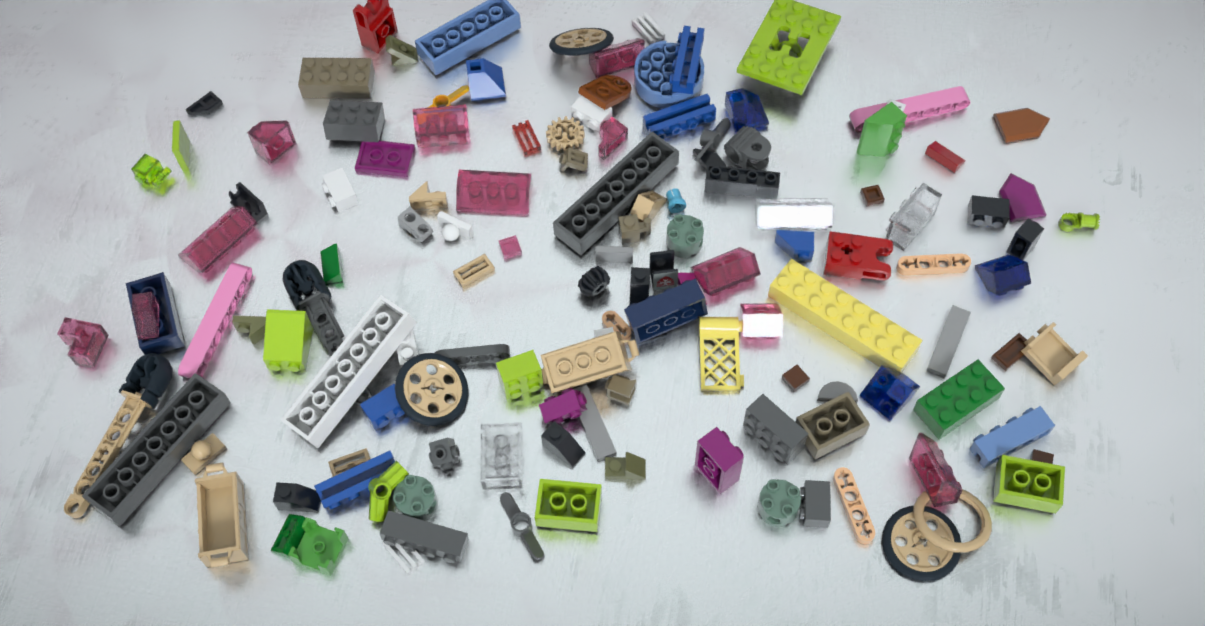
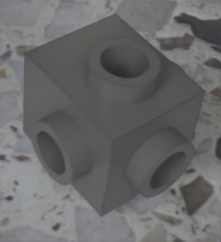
[429,437,460,470]

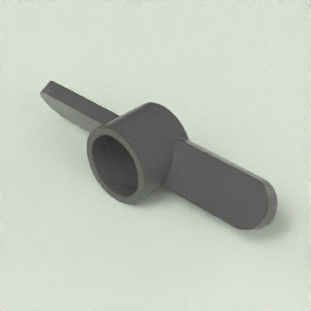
[694,118,731,162]
[500,492,544,560]

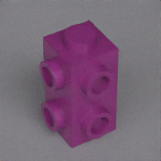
[539,388,587,425]

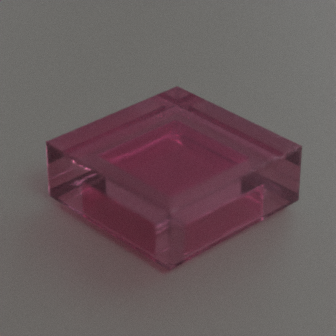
[498,235,522,259]

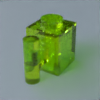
[131,153,172,187]

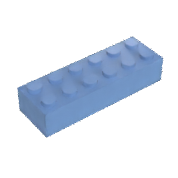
[415,0,521,75]

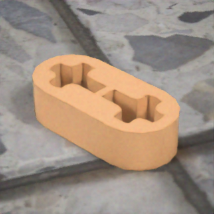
[602,311,631,340]

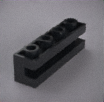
[704,164,780,200]

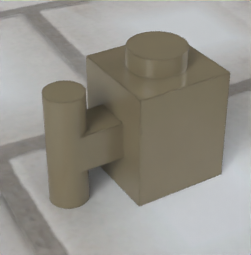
[619,214,651,244]

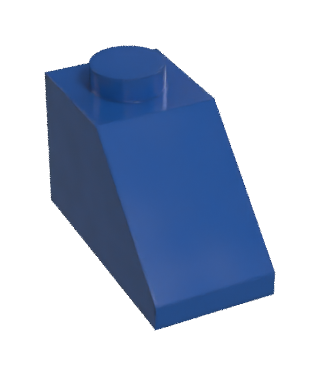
[775,230,814,261]

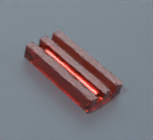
[512,120,541,155]

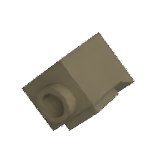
[605,374,637,405]

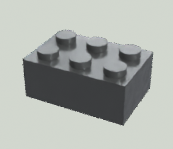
[323,100,385,142]
[743,394,808,465]

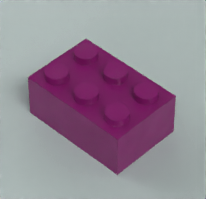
[694,427,744,494]

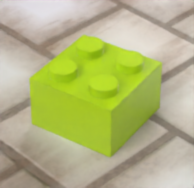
[496,350,543,399]

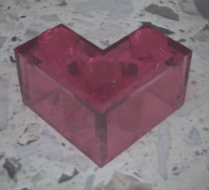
[57,317,109,369]

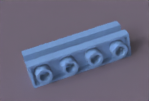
[970,406,1055,469]

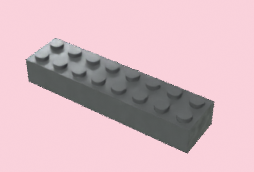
[553,132,679,255]
[82,373,231,527]

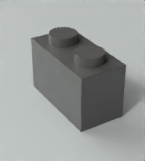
[799,480,831,528]

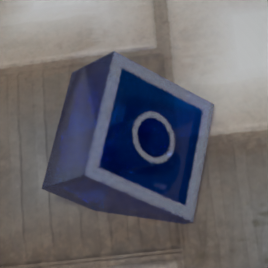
[975,254,1031,296]

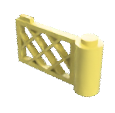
[699,317,744,391]

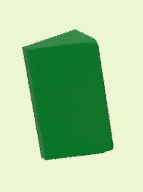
[320,243,343,284]
[271,514,305,559]

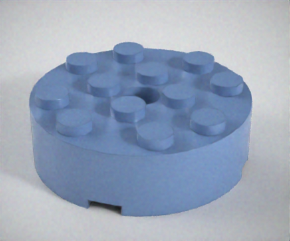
[634,41,704,109]

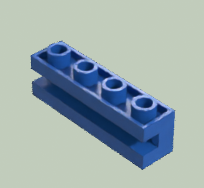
[669,26,705,94]
[643,93,716,139]
[314,450,395,510]

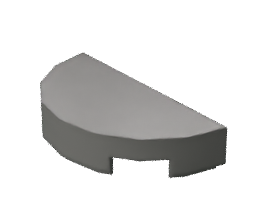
[817,381,858,404]

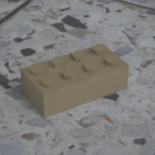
[298,57,375,99]

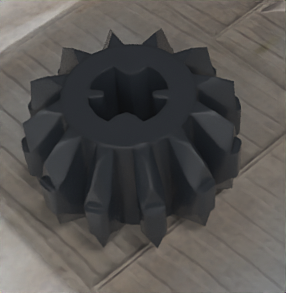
[578,266,610,298]

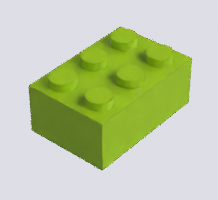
[993,455,1065,514]
[534,479,602,532]

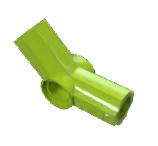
[368,461,409,522]

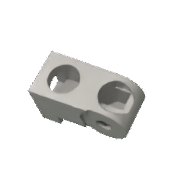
[398,206,433,242]

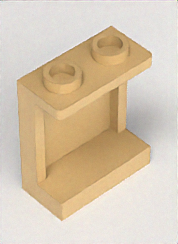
[1021,322,1088,386]

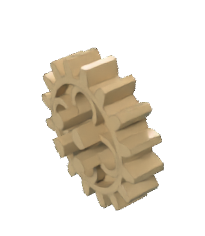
[546,116,585,153]

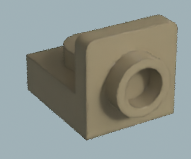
[559,147,588,172]

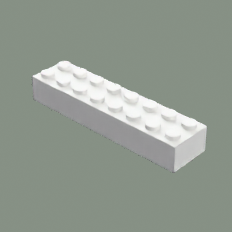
[281,295,417,448]

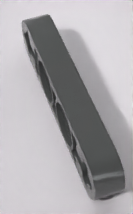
[435,344,510,365]

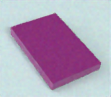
[355,141,415,177]

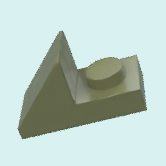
[385,35,418,66]
[232,315,266,345]
[605,452,646,480]

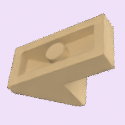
[409,181,448,210]

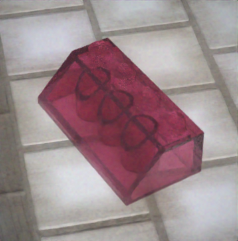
[456,169,533,216]
[178,207,258,273]

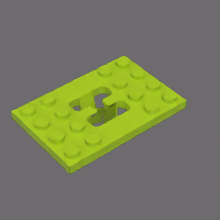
[737,0,841,95]

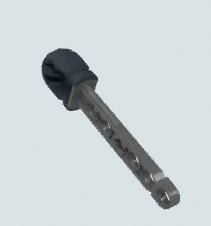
[282,260,372,407]

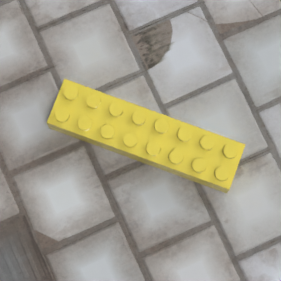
[768,258,923,379]

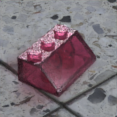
[589,38,645,79]
[413,105,471,148]
[690,247,761,296]
[909,433,962,507]

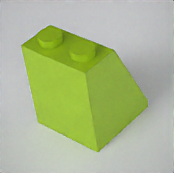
[263,309,313,372]

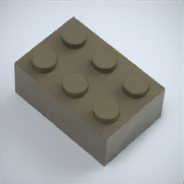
[795,392,870,459]

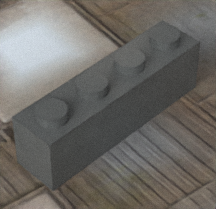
[380,510,469,563]

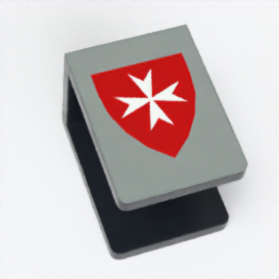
[649,250,678,291]

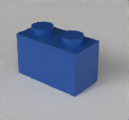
[360,384,405,430]

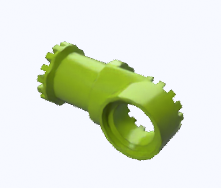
[1058,212,1100,232]

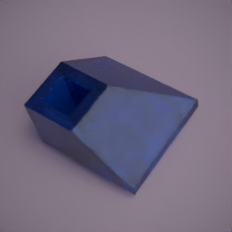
[725,88,769,132]
[859,365,920,421]

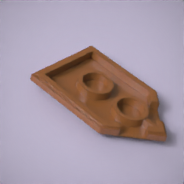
[993,108,1050,143]

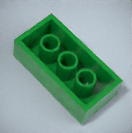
[913,359,1005,440]

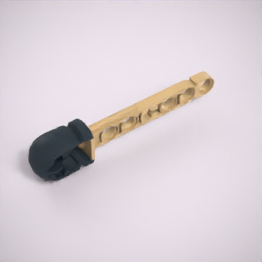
[64,353,173,519]

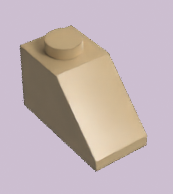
[630,191,667,222]

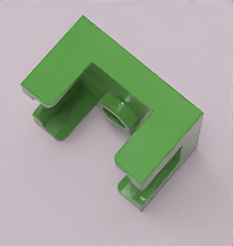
[288,517,349,576]

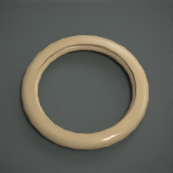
[913,486,992,553]

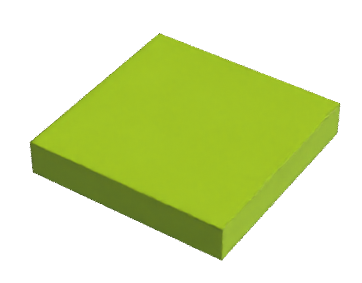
[172,120,190,171]

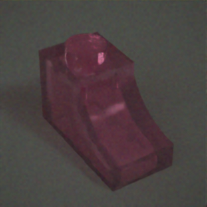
[598,117,628,160]
[132,292,159,340]

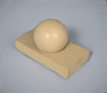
[181,433,226,475]

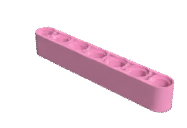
[849,86,970,133]
[178,263,252,379]

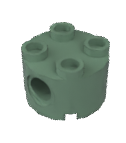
[666,214,704,258]
[393,475,438,521]
[757,479,801,527]

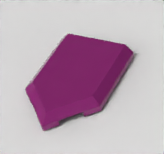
[999,173,1047,222]

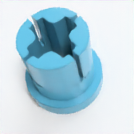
[666,188,686,213]

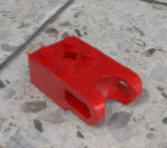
[353,0,398,54]
[823,231,893,280]

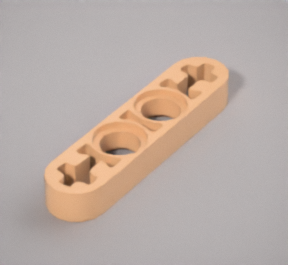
[896,253,971,275]
[833,467,875,545]

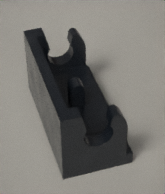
[229,182,268,225]

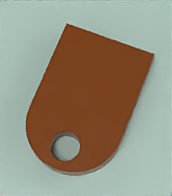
[578,75,632,110]

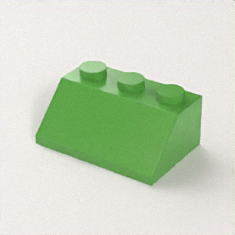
[856,102,907,157]

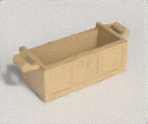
[540,331,640,393]
[195,462,249,568]

